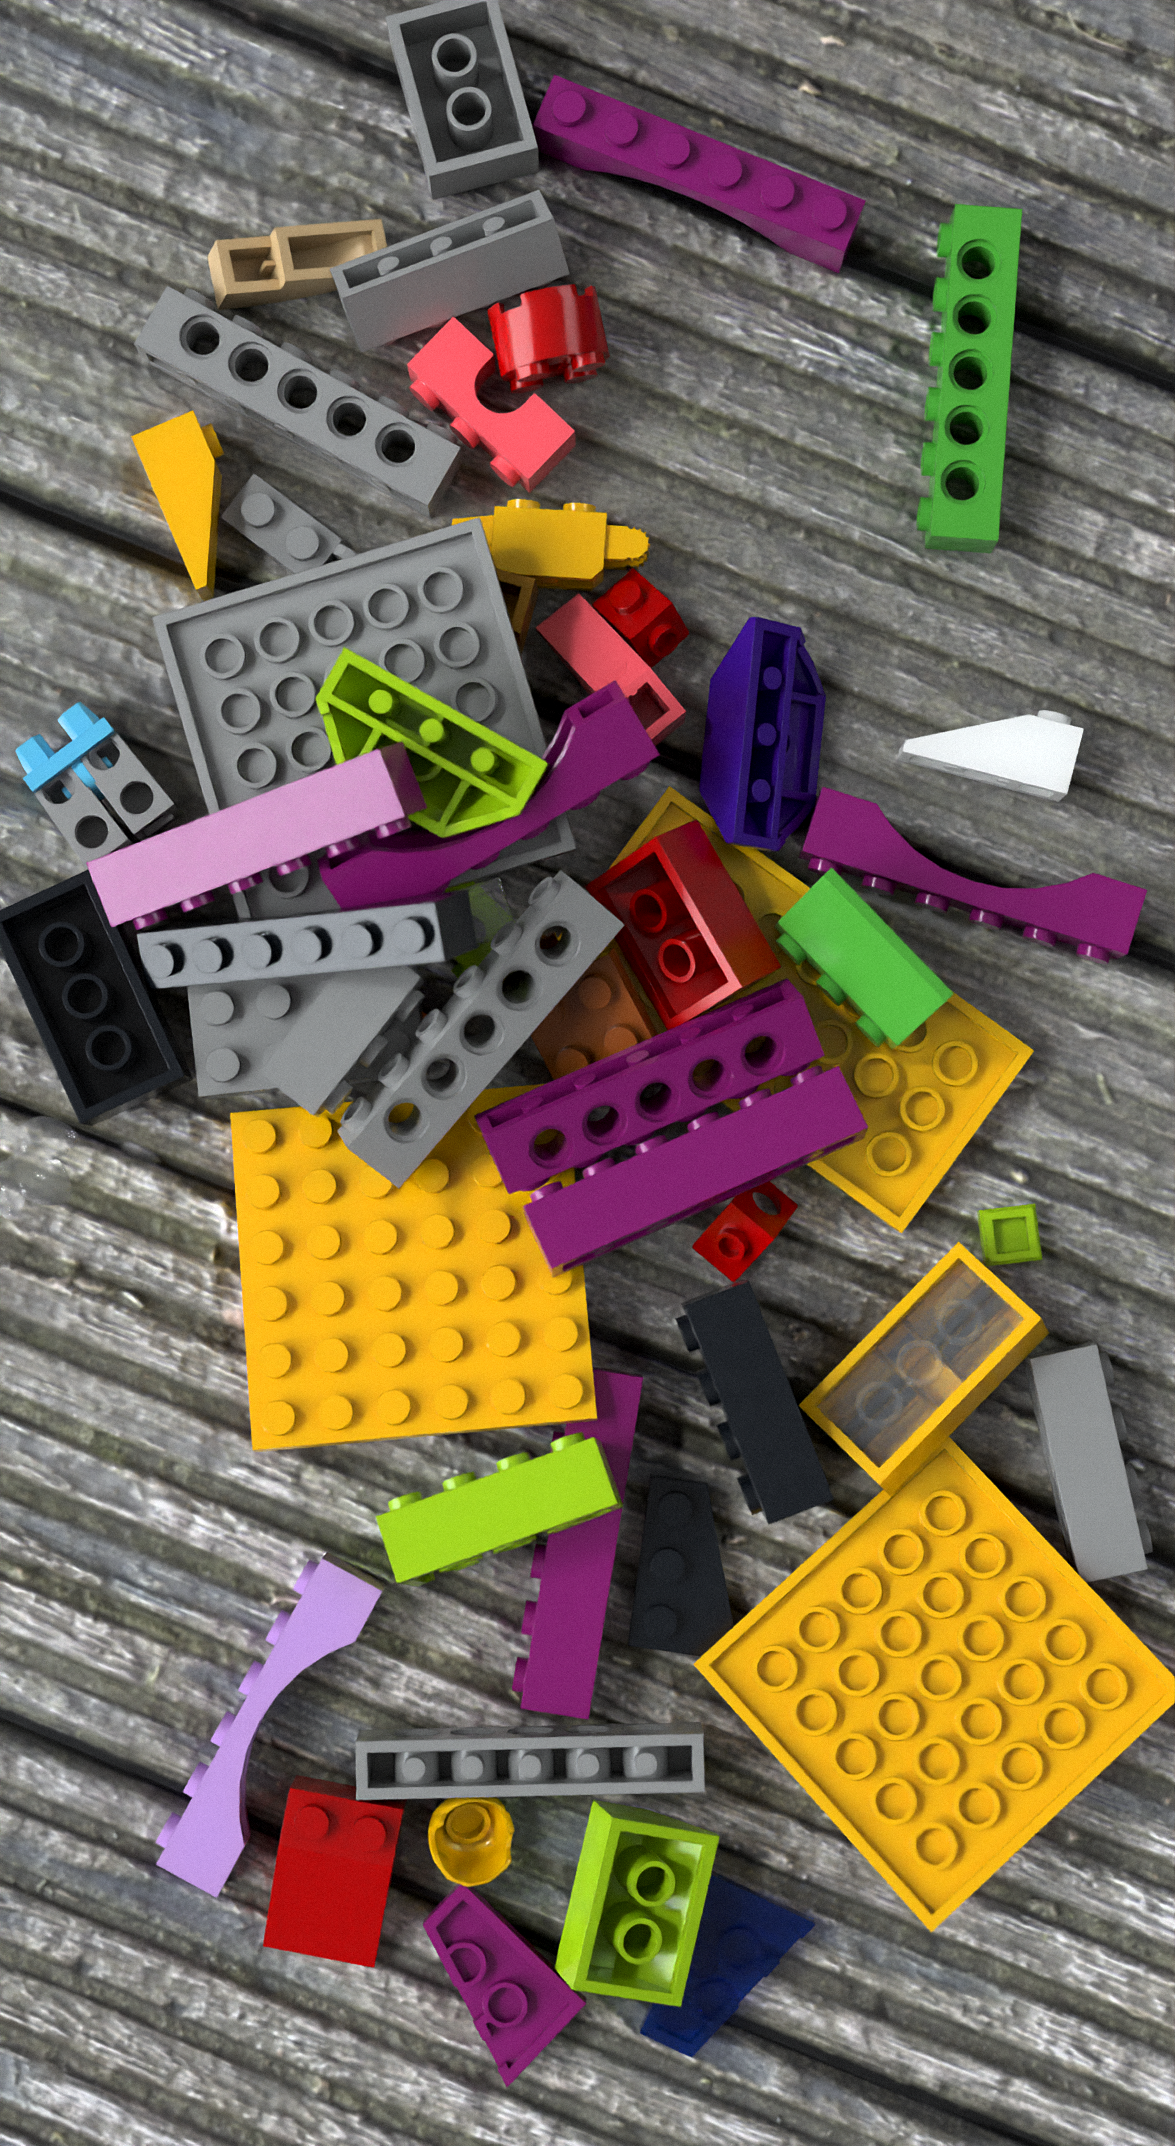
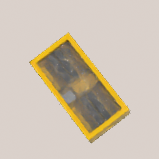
[799,1242,1049,1496]

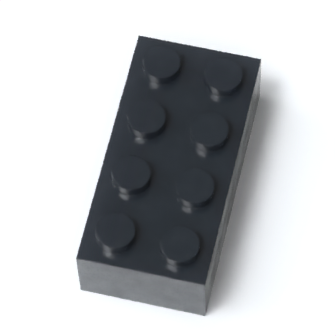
[0,869,193,1126]
[675,1279,834,1525]

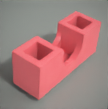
[407,316,576,493]

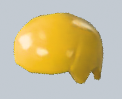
[427,1797,515,1887]

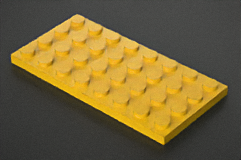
[558,786,1034,1233]

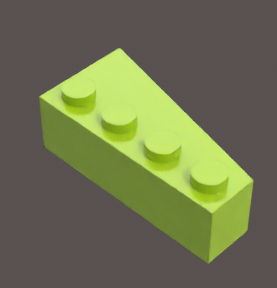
[375,1432,624,1587]

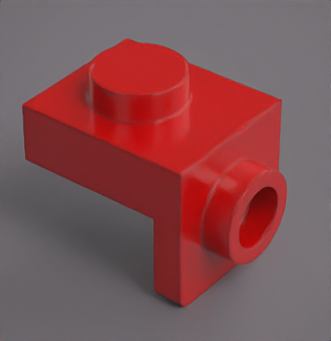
[592,568,689,668]

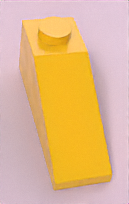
[131,410,225,602]

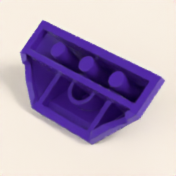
[699,617,826,852]

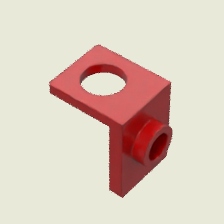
[692,1181,798,1282]

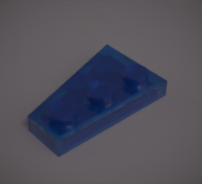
[639,1871,816,2058]

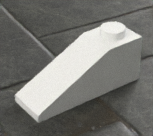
[897,710,1084,802]

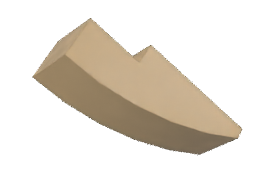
[207,219,387,310]

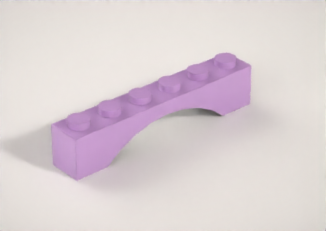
[155,1552,386,1898]

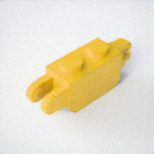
[451,499,650,591]

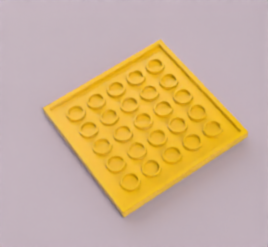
[230,1083,598,1452]
[693,1437,1175,1933]

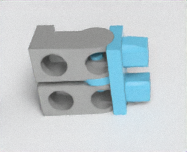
[16,702,184,870]

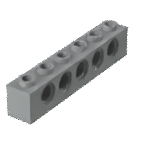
[134,286,463,519]
[337,870,625,1188]
[355,1722,705,1800]

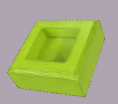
[977,1204,1042,1266]

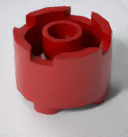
[487,284,610,393]

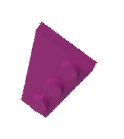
[423,1884,586,2087]

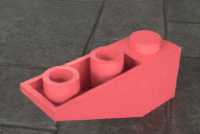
[535,593,686,746]

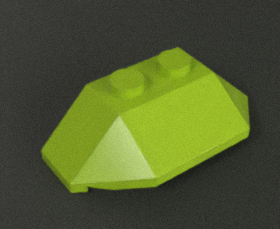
[316,647,549,838]

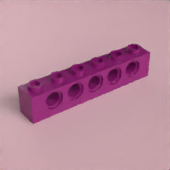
[474,978,825,1195]

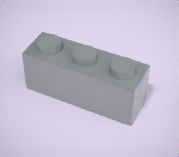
[258,965,425,1118]

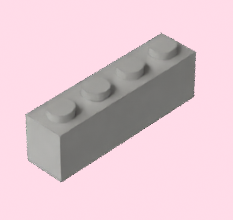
[330,190,570,353]
[1023,1342,1152,1583]

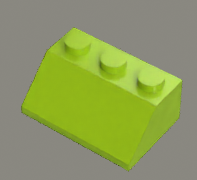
[554,1800,720,2007]

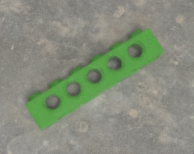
[916,204,1022,554]

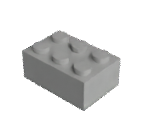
[385,0,539,200]

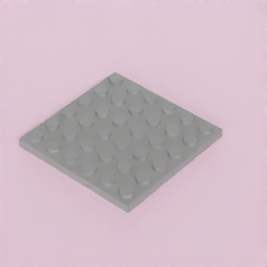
[152,517,577,918]

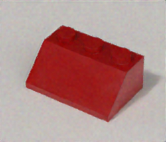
[585,819,782,1031]

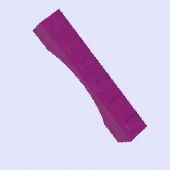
[532,75,866,273]
[317,680,660,908]
[798,787,1147,964]

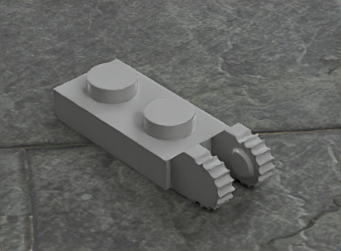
[220,473,357,574]

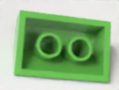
[774,868,954,1049]

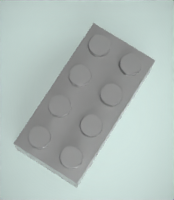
[187,964,429,1100]

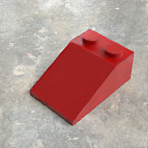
[263,1775,407,1968]

